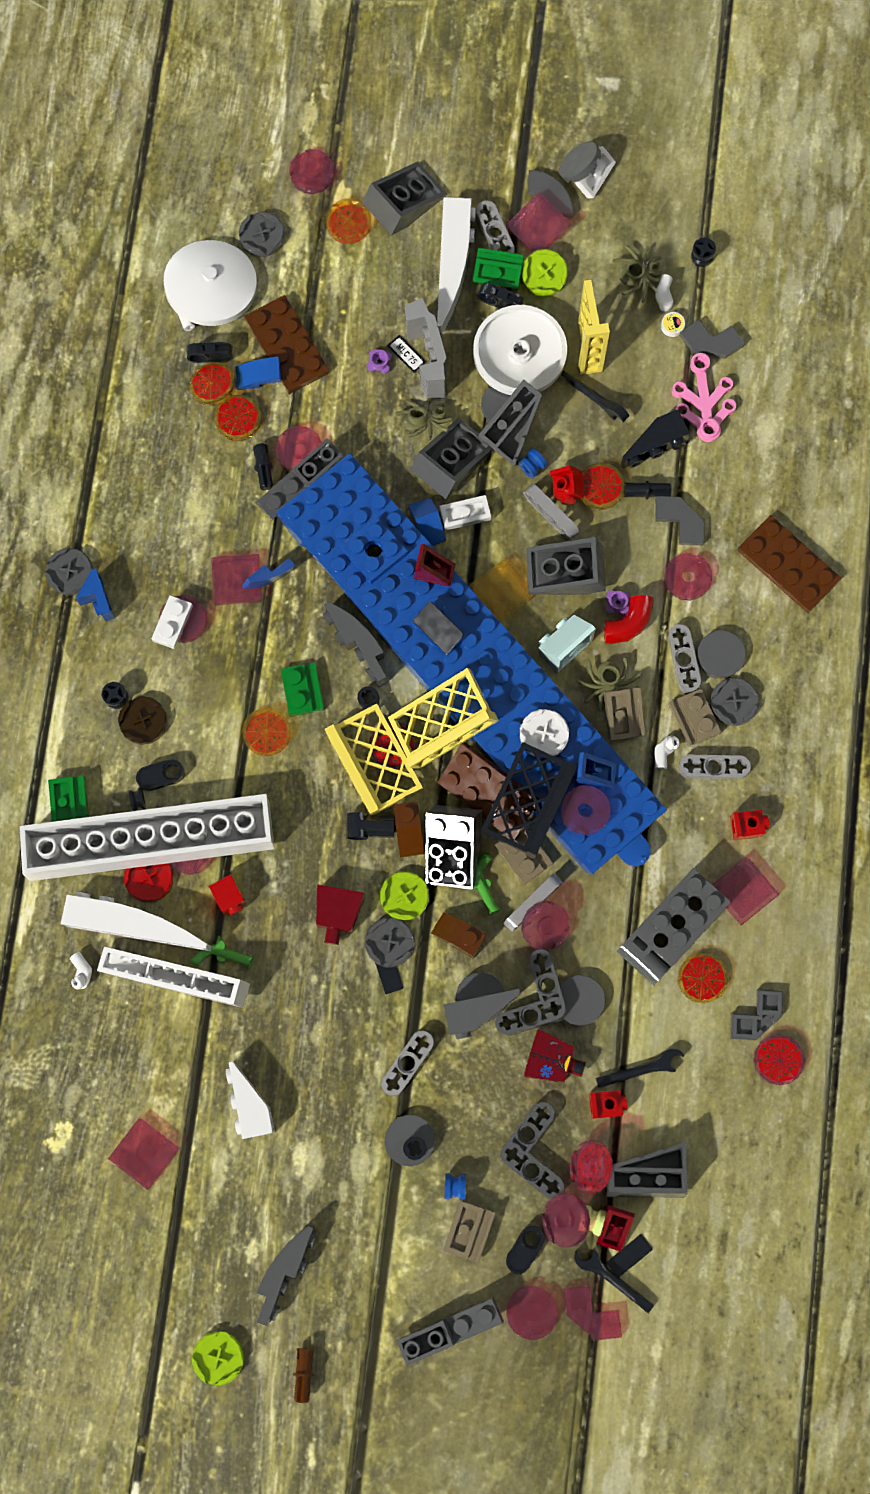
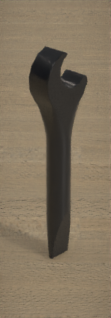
[561,370,630,423]
[595,1049,684,1088]
[574,1249,654,1314]

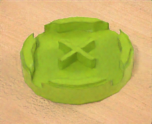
[522,249,568,297]
[380,871,429,921]
[192,1331,244,1386]

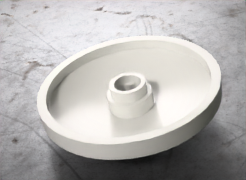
[164,240,257,326]
[473,305,567,395]

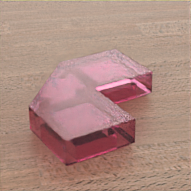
[564,1286,622,1340]

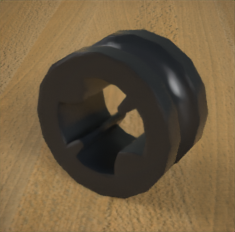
[357,686,380,709]
[129,788,146,811]
[403,1137,426,1160]

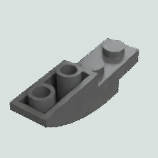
[256,438,343,521]
[323,602,387,687]
[257,1225,317,1326]
[397,1297,504,1365]

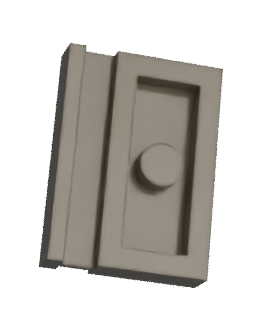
[604,686,645,740]
[668,689,721,747]
[495,829,553,885]
[443,1200,495,1263]

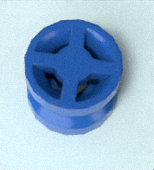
[517,448,547,478]
[445,1173,466,1200]

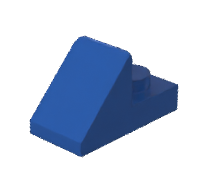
[76,568,115,621]

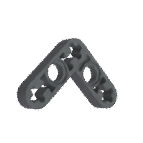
[495,949,567,1036]
[500,1102,564,1199]

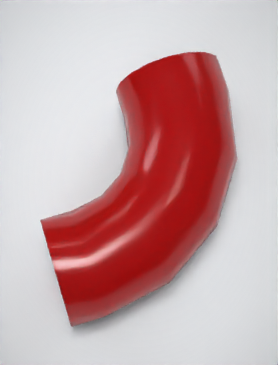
[604,595,653,644]

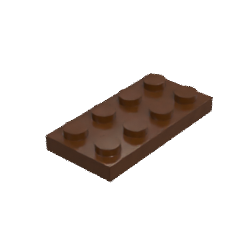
[244,295,329,395]
[737,515,842,613]
[437,742,540,840]

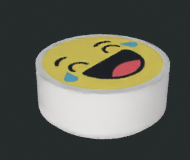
[661,312,685,337]

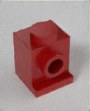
[550,465,584,505]
[730,810,769,841]
[589,1090,627,1119]

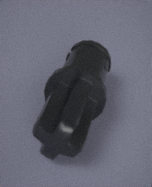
[253,443,273,491]
[624,481,672,499]

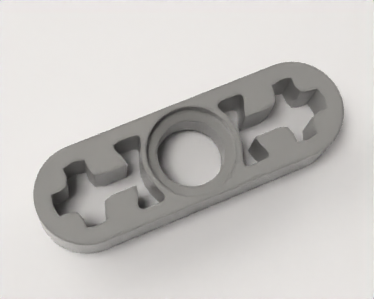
[476,201,515,253]
[523,484,579,541]
[668,624,701,694]
[678,755,751,779]
[503,873,563,932]
[381,1031,434,1096]

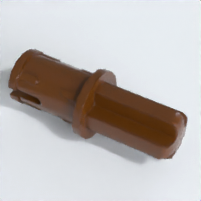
[293,1348,314,1403]

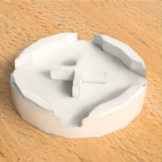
[520,709,569,759]

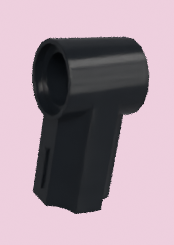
[346,812,395,840]

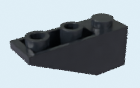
[621,409,690,468]

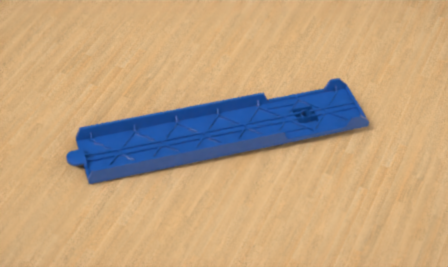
[276,453,667,875]

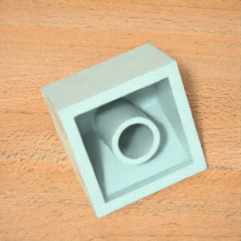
[538,615,596,673]

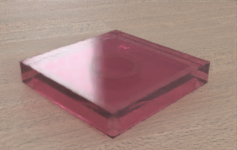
[506,192,571,253]
[211,554,262,606]
[712,856,780,926]
[108,1117,180,1190]

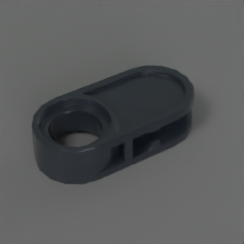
[477,283,524,309]
[187,342,233,363]
[136,759,185,791]
[506,1225,545,1274]

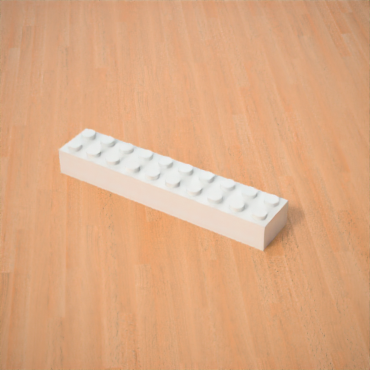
[20,794,274,881]

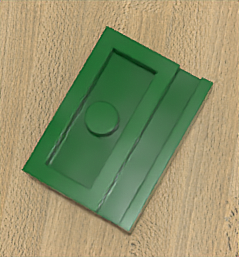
[473,248,524,290]
[281,662,324,717]
[48,775,89,822]

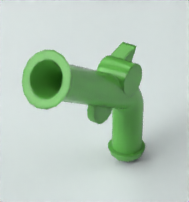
[474,853,501,916]
[190,935,254,969]

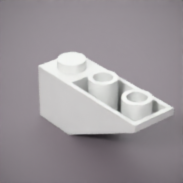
[226,1062,275,1139]

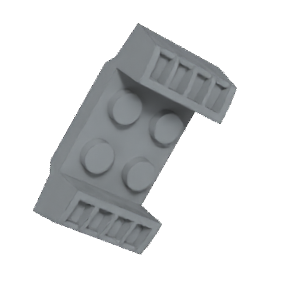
[405,298,447,399]

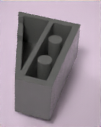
[478,379,543,467]
[607,1141,688,1198]

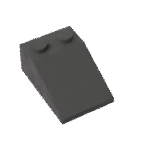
[362,161,447,235]
[410,417,493,499]
[526,537,606,595]
[444,989,520,1040]

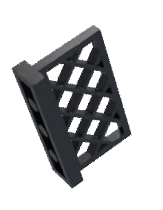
[480,742,578,859]

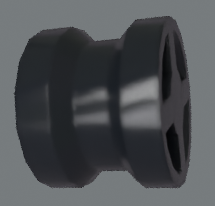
[691,237,716,267]
[101,682,129,709]

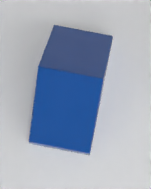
[408,498,446,546]
[575,752,616,788]

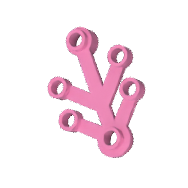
[672,353,736,442]

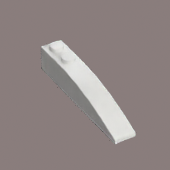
[437,197,475,336]
[61,892,212,951]
[97,947,250,1008]

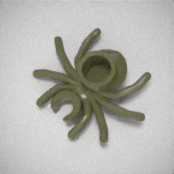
[613,245,662,303]
[395,398,453,440]
[576,657,642,711]

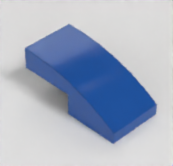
[235,357,281,390]
[242,558,295,589]

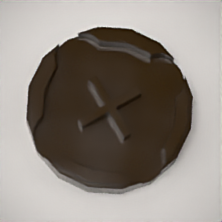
[118,696,168,745]

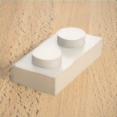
[575,146,616,198]
[439,495,491,531]
[151,596,193,649]

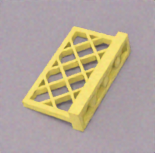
[578,280,610,375]
[388,668,499,769]
[325,704,423,815]

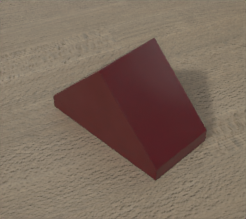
[414,544,456,586]
[596,1205,635,1252]

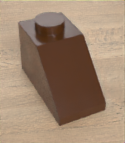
[393,801,425,858]
[431,912,486,959]

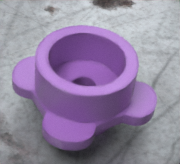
[367,349,392,374]
[606,590,630,615]

